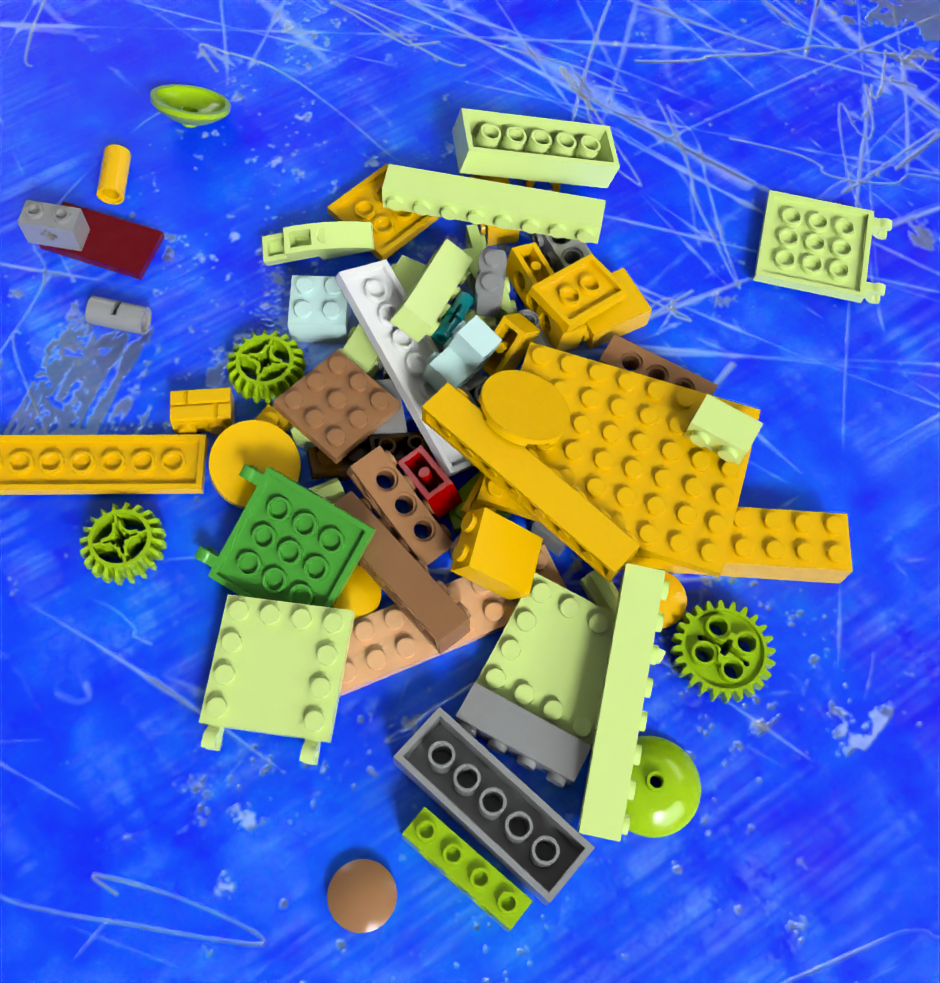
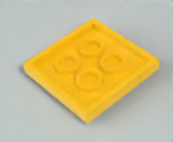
[327,164,441,261]

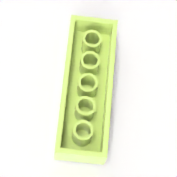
[452,108,620,188]

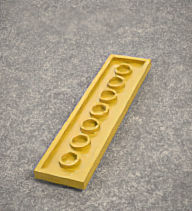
[0,434,208,495]

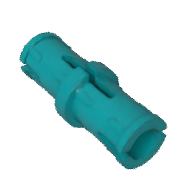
[432,292,474,345]

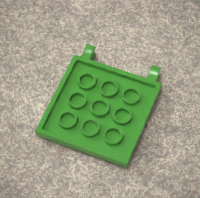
[194,464,377,608]

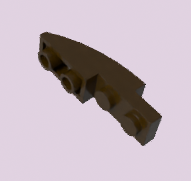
[306,431,432,482]

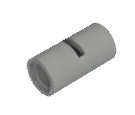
[85,296,152,335]

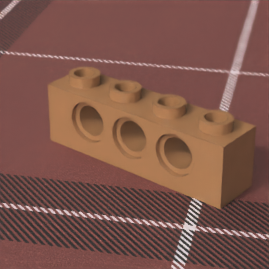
[599,334,718,396]
[346,445,452,566]

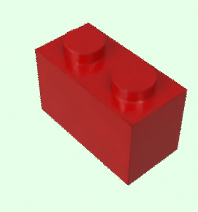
[397,445,463,519]

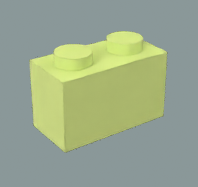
[684,394,763,465]

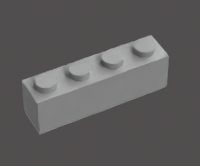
[455,682,592,788]

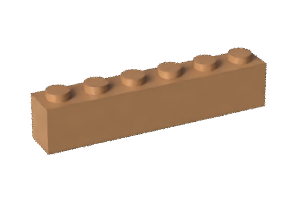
[333,491,471,655]

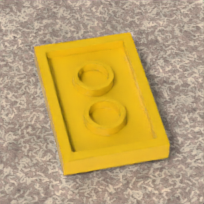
[528,253,629,333]

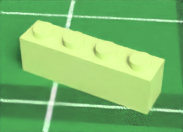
[390,239,473,343]

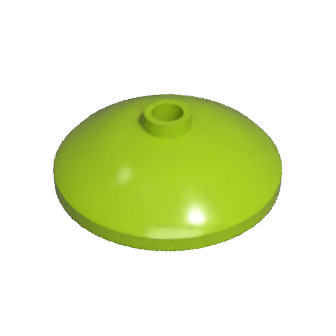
[150,84,231,128]
[625,736,701,838]

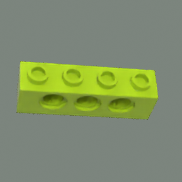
[402,807,533,932]

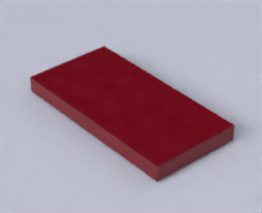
[39,201,165,280]

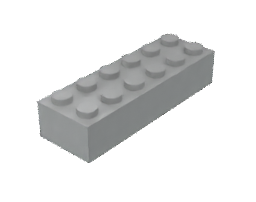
[393,706,595,906]

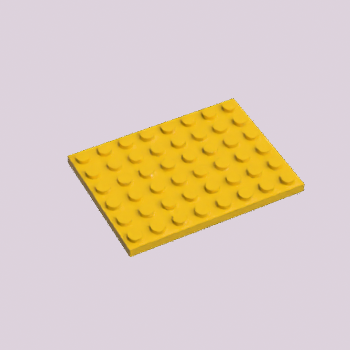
[477,342,761,577]

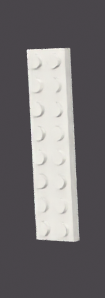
[335,259,475,477]

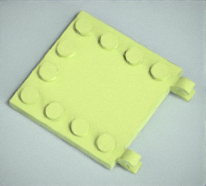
[753,190,892,304]
[476,572,666,745]
[199,594,355,766]

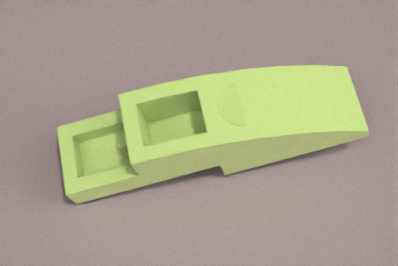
[262,221,375,266]
[462,224,517,323]

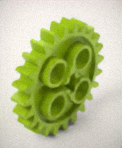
[670,600,776,704]

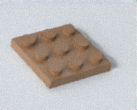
[273,349,401,464]

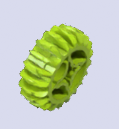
[226,329,306,404]
[79,502,167,586]

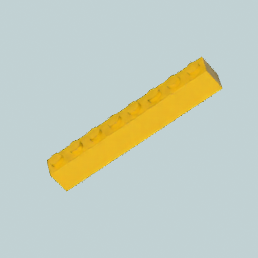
[422,382,640,582]

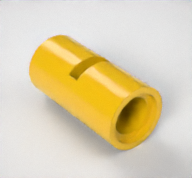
[96,144,131,205]

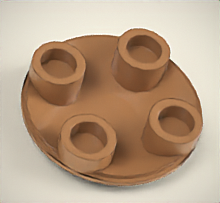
[327,859,397,933]

